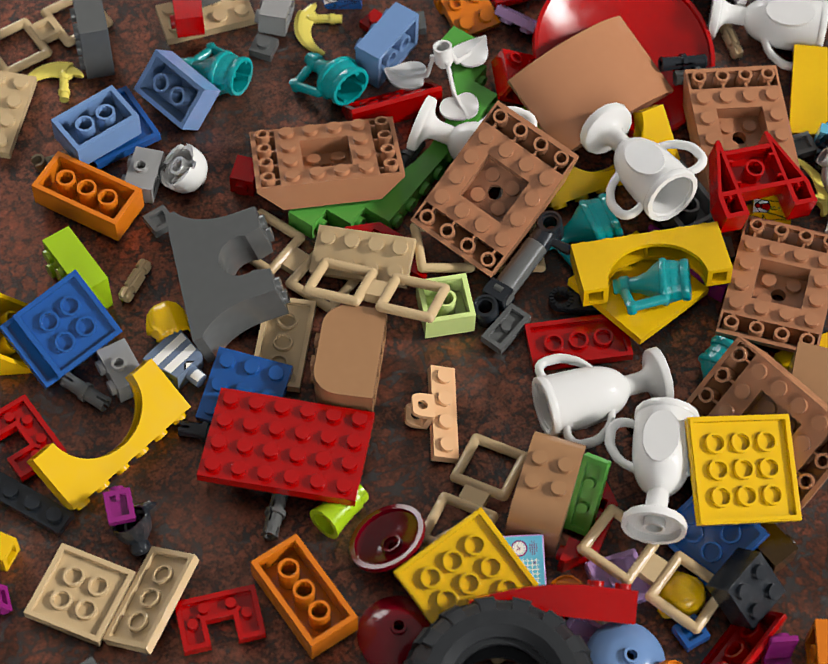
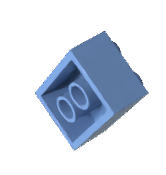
[354,2,419,88]
[134,49,220,130]
[51,85,142,164]

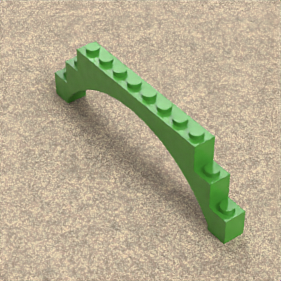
[288,26,498,240]

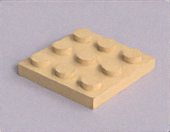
[24,543,136,647]

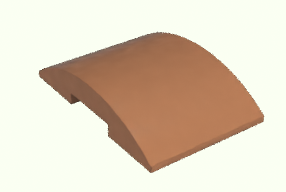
[508,16,674,152]

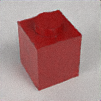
[229,155,256,196]

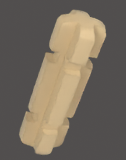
[719,24,744,60]
[118,258,151,303]

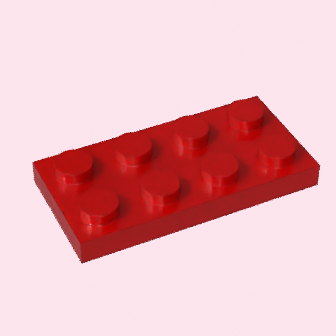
[524,314,634,372]

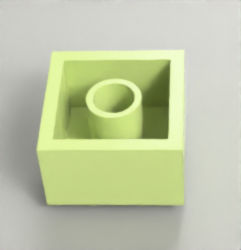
[416,273,476,339]

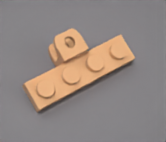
[404,365,459,464]

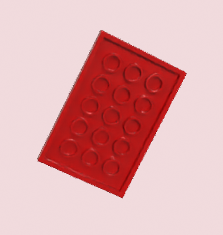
[197,387,375,506]

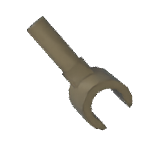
[31,151,64,172]

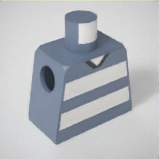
[143,330,207,389]

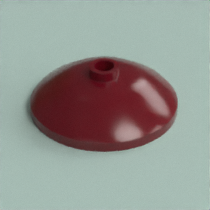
[349,504,426,572]
[357,596,431,664]

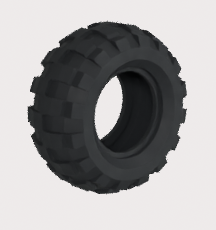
[403,596,593,664]

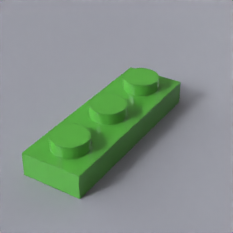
[564,452,612,536]

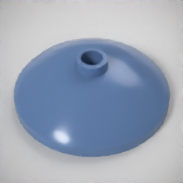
[587,622,665,664]

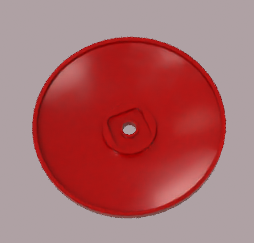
[532,0,715,138]

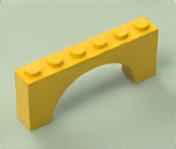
[547,104,680,210]
[570,221,733,307]
[27,358,191,511]

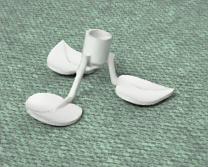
[384,35,488,121]

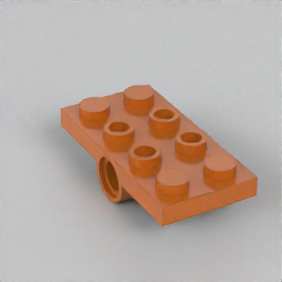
[433,0,501,36]

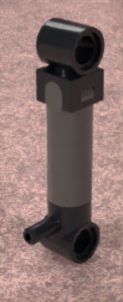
[473,211,571,328]

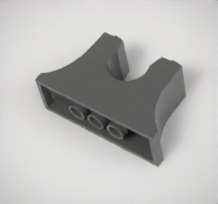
[165,206,291,363]

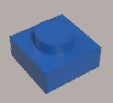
[671,613,711,652]

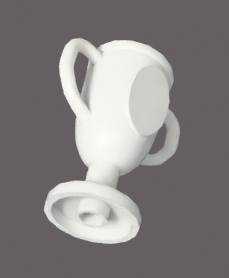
[707,0,828,71]
[406,95,537,199]
[580,102,707,221]
[532,347,674,449]
[605,397,700,545]

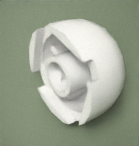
[160,143,208,193]

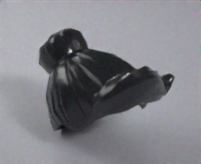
[112,501,157,556]

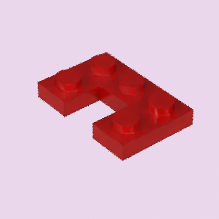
[0,394,67,482]
[175,584,266,656]

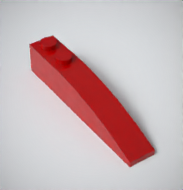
[467,579,639,625]

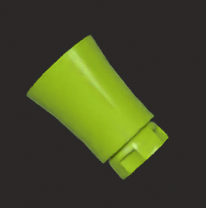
[310,484,369,539]

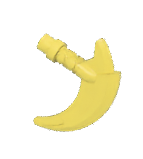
[294,3,342,56]
[28,61,84,103]
[798,159,828,217]

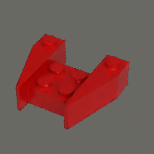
[169,0,205,38]
[708,131,818,233]

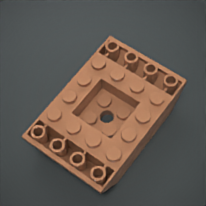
[683,65,800,193]
[410,100,579,278]
[249,116,405,210]
[715,216,828,353]
[686,336,828,510]

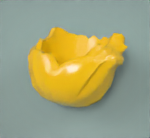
[146,301,190,343]
[657,571,706,619]

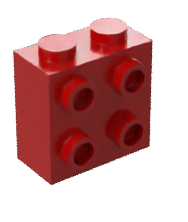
[491,48,534,105]

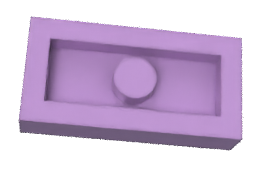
[494,5,536,35]

